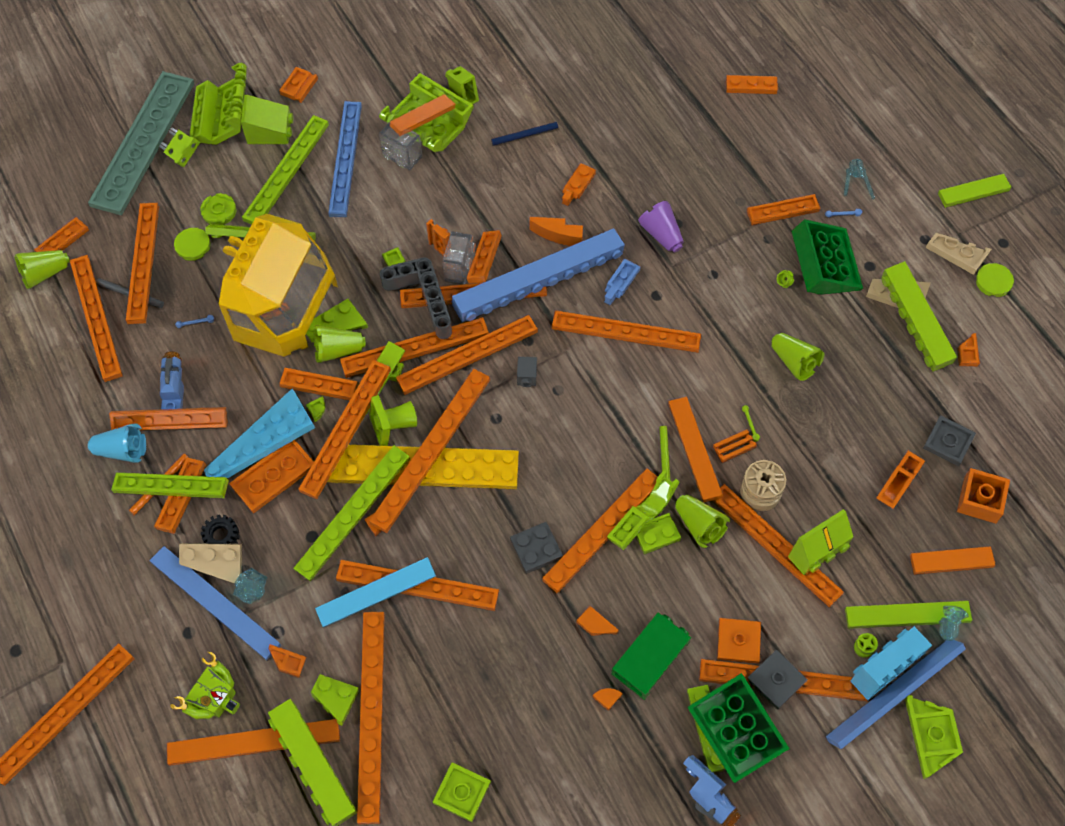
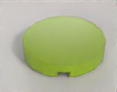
[200,193,237,225]
[174,228,211,261]
[976,263,1014,297]

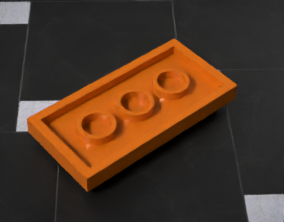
[229,440,314,514]

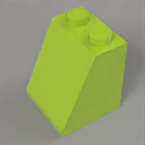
[241,95,294,144]

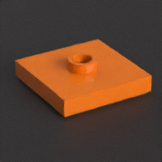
[717,618,761,664]

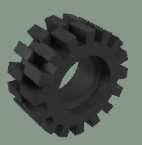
[201,514,240,544]

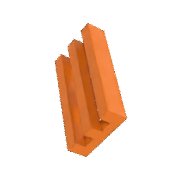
[713,429,757,463]

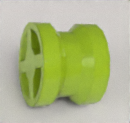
[854,633,878,658]

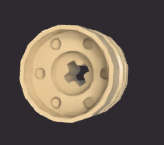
[740,460,787,511]

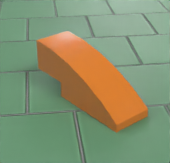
[530,217,583,246]
[876,450,925,509]

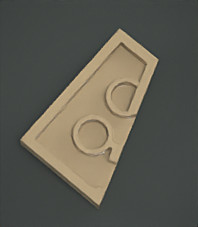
[926,233,992,275]
[179,543,242,585]

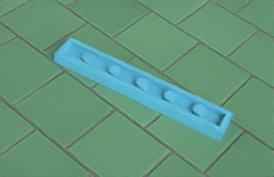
[315,557,437,627]

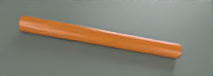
[129,454,189,516]

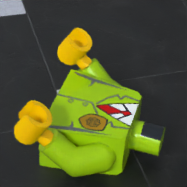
[170,652,240,719]

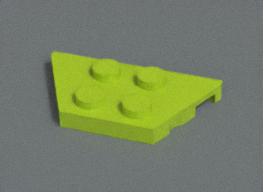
[905,695,963,779]

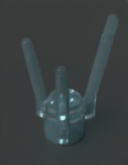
[844,159,875,200]

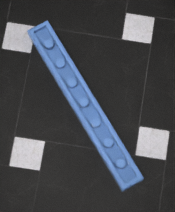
[328,101,362,217]
[150,546,281,661]
[826,638,966,749]

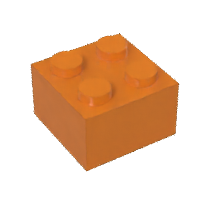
[957,468,1010,524]

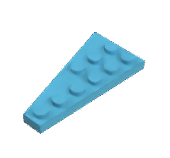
[204,388,315,478]

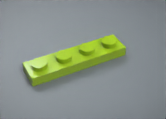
[687,685,726,773]

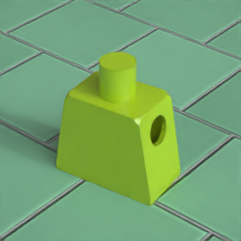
[445,66,479,104]

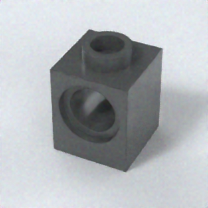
[517,357,537,387]

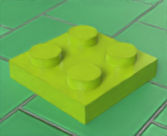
[432,762,491,822]

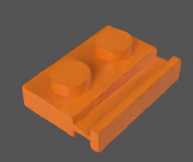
[279,67,318,103]
[426,219,452,259]

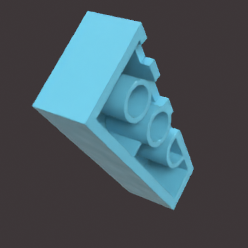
[850,626,932,700]

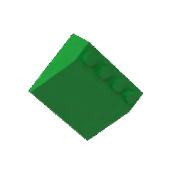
[791,219,863,295]
[687,673,790,783]

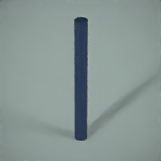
[491,122,558,146]

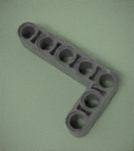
[380,257,452,339]

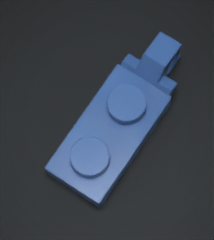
[604,259,640,305]

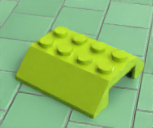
[189,63,247,145]
[379,73,474,152]

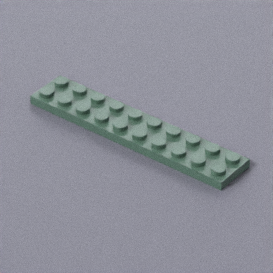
[88,71,195,216]

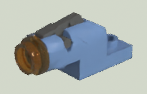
[160,351,184,409]
[683,755,741,826]

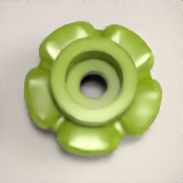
[777,270,794,288]

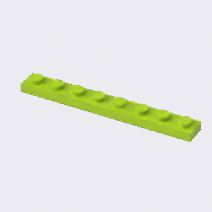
[242,115,329,225]
[294,445,410,582]

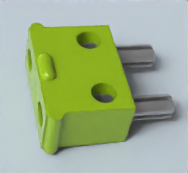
[160,128,200,167]

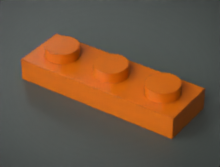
[726,75,778,94]

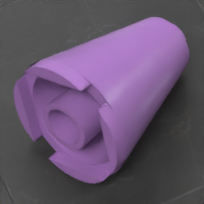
[638,201,684,253]

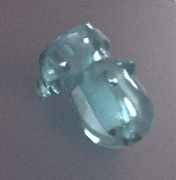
[939,606,969,641]

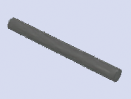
[96,278,164,308]

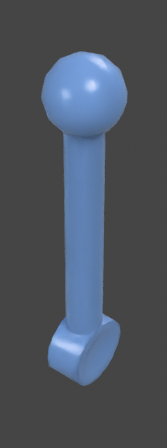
[825,209,862,218]
[175,315,214,328]

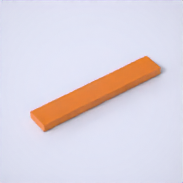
[668,396,723,503]
[109,407,228,430]

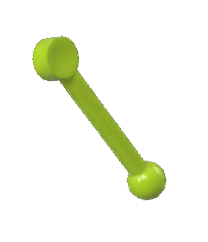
[742,405,760,442]

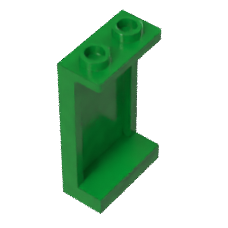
[611,612,691,700]

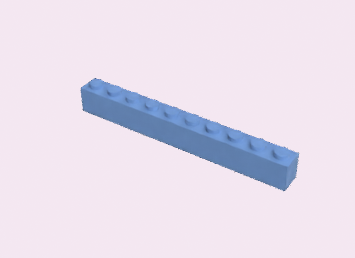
[452,228,625,323]

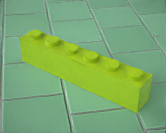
[881,261,957,372]
[268,699,357,826]

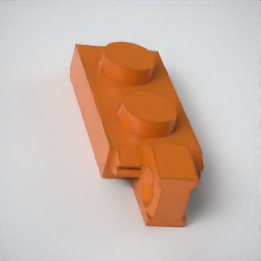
[562,163,596,206]

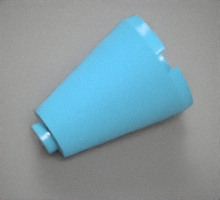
[88,424,146,463]

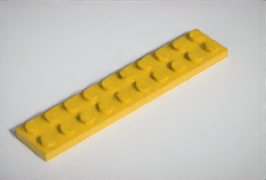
[327,445,519,489]

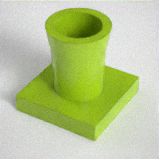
[369,395,417,446]

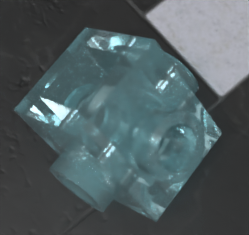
[233,568,268,604]

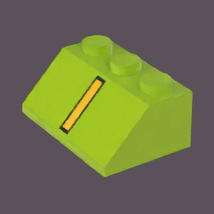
[788,509,854,575]

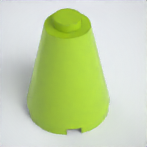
[14,250,70,289]
[314,325,366,363]
[771,333,824,381]
[675,495,730,548]

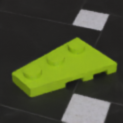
[306,299,368,343]

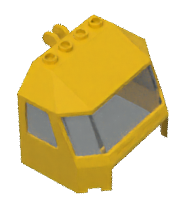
[219,214,338,357]

